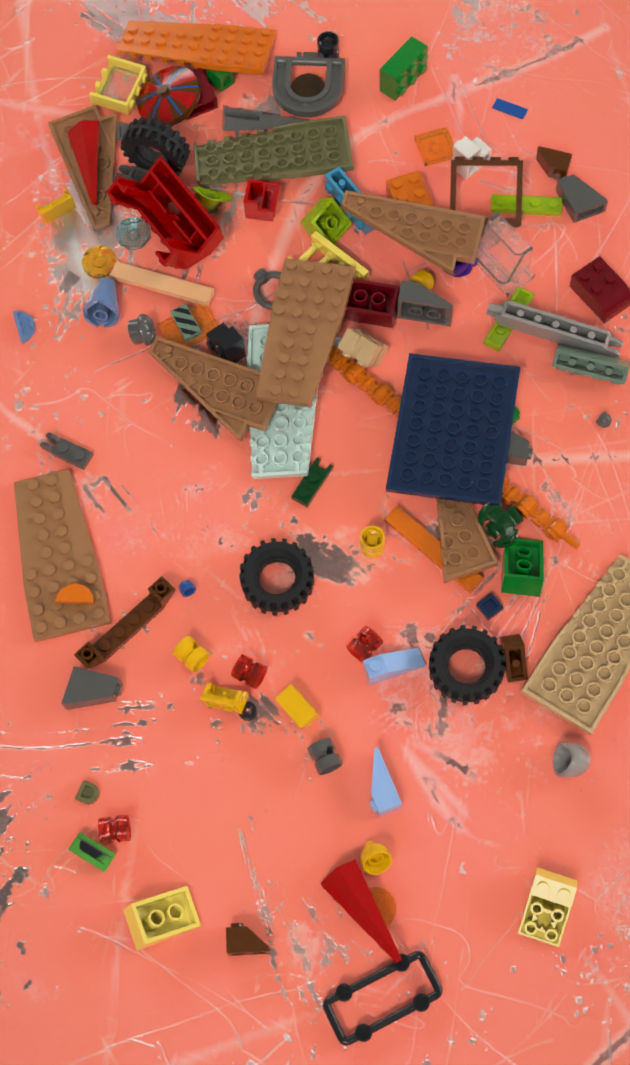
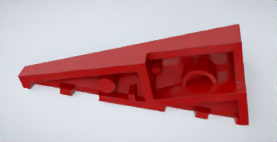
[68,120,100,205]
[321,859,402,963]

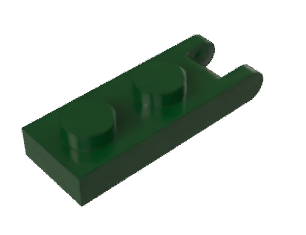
[291,457,334,508]

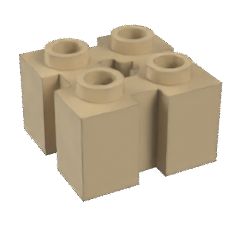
[337,328,389,368]

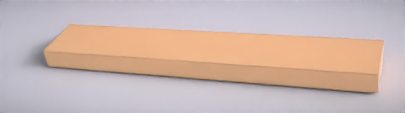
[110,262,215,306]

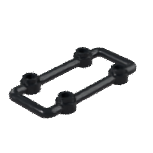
[322,951,443,1046]

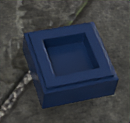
[476,593,504,621]

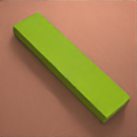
[483,286,534,352]

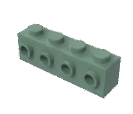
[552,343,630,385]

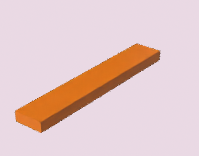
[384,506,484,594]

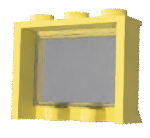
[89,55,149,116]

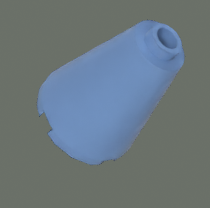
[83,277,119,327]

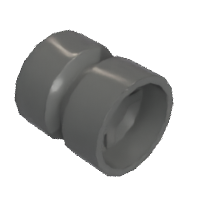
[307,738,343,775]

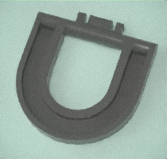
[272,52,345,117]

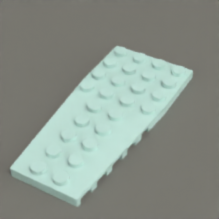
[247,324,319,479]

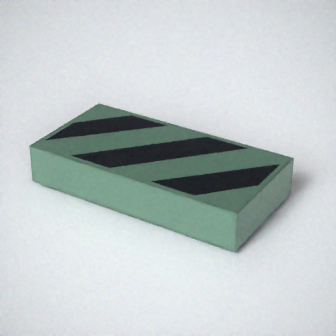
[170,304,202,342]

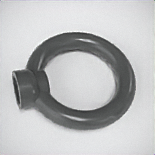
[253,268,281,310]

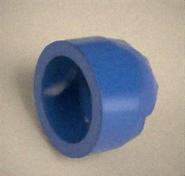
[179,580,196,597]

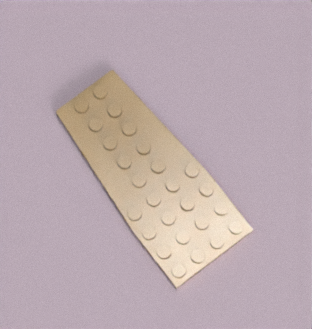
[521,555,630,736]

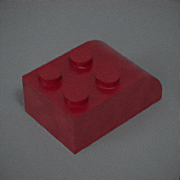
[569,256,630,324]
[344,279,400,328]

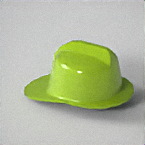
[193,186,233,211]

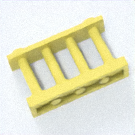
[288,231,369,281]

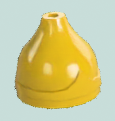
[360,840,393,875]

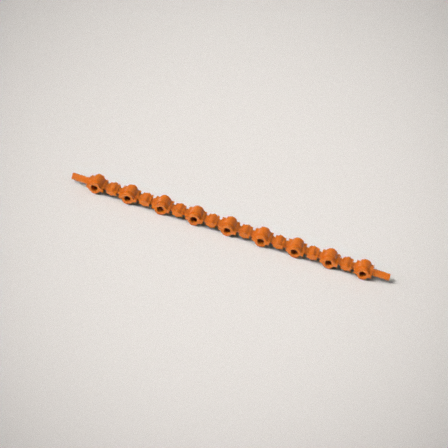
[327,345,581,550]

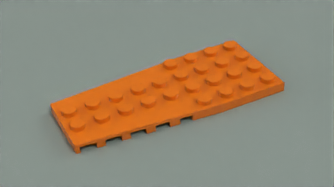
[117,20,276,75]

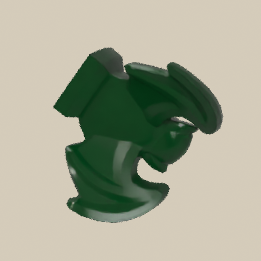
[478,502,523,548]

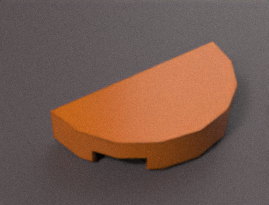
[55,584,95,605]

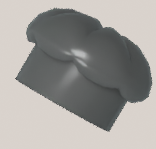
[128,314,156,346]

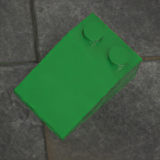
[501,538,544,597]

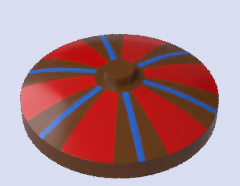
[137,66,201,126]

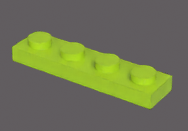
[490,194,562,216]

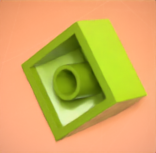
[300,197,353,245]

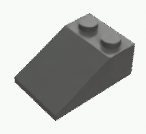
[397,281,453,327]

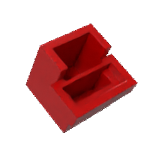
[243,179,281,221]

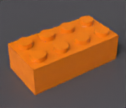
[386,170,435,207]

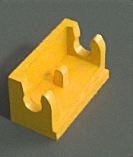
[36,189,76,225]
[200,683,249,714]
[275,684,320,729]

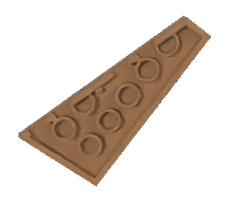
[436,499,498,584]

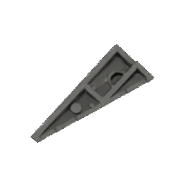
[222,105,310,131]

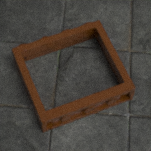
[450,156,523,227]

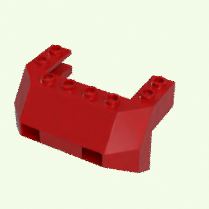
[106,155,224,270]

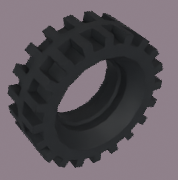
[120,117,191,176]
[239,538,314,616]
[429,625,506,705]

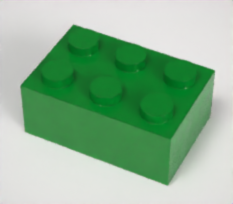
[380,36,428,101]

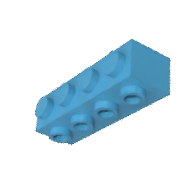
[324,166,374,235]

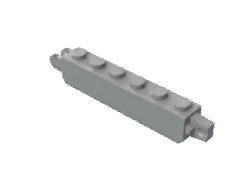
[486,300,623,358]

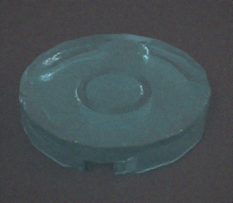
[116,217,151,250]

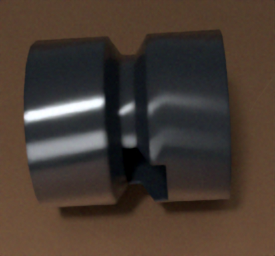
[317,31,339,58]

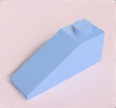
[363,647,426,685]
[369,747,402,817]

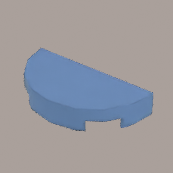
[13,310,36,344]

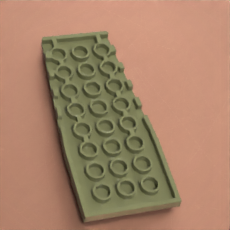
[193,115,354,186]

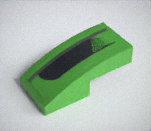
[68,832,116,872]

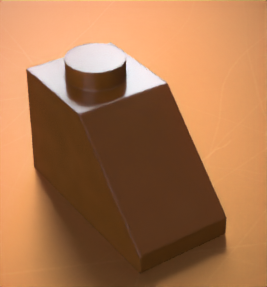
[536,146,572,180]
[500,634,528,683]
[226,923,271,956]

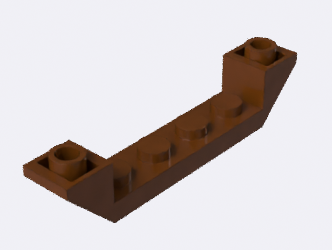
[74,576,175,669]

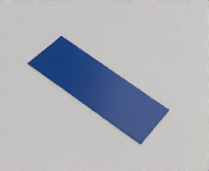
[492,98,528,119]

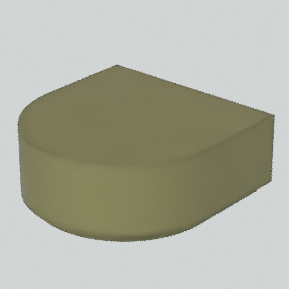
[75,780,100,804]

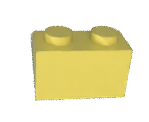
[123,886,201,950]

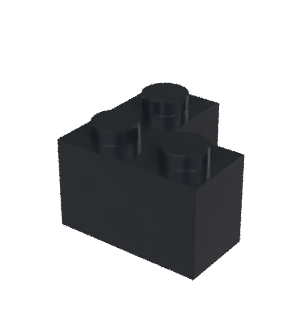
[206,322,246,363]

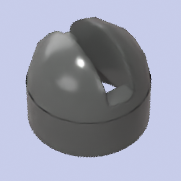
[595,411,612,428]

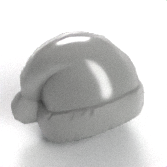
[553,742,591,778]

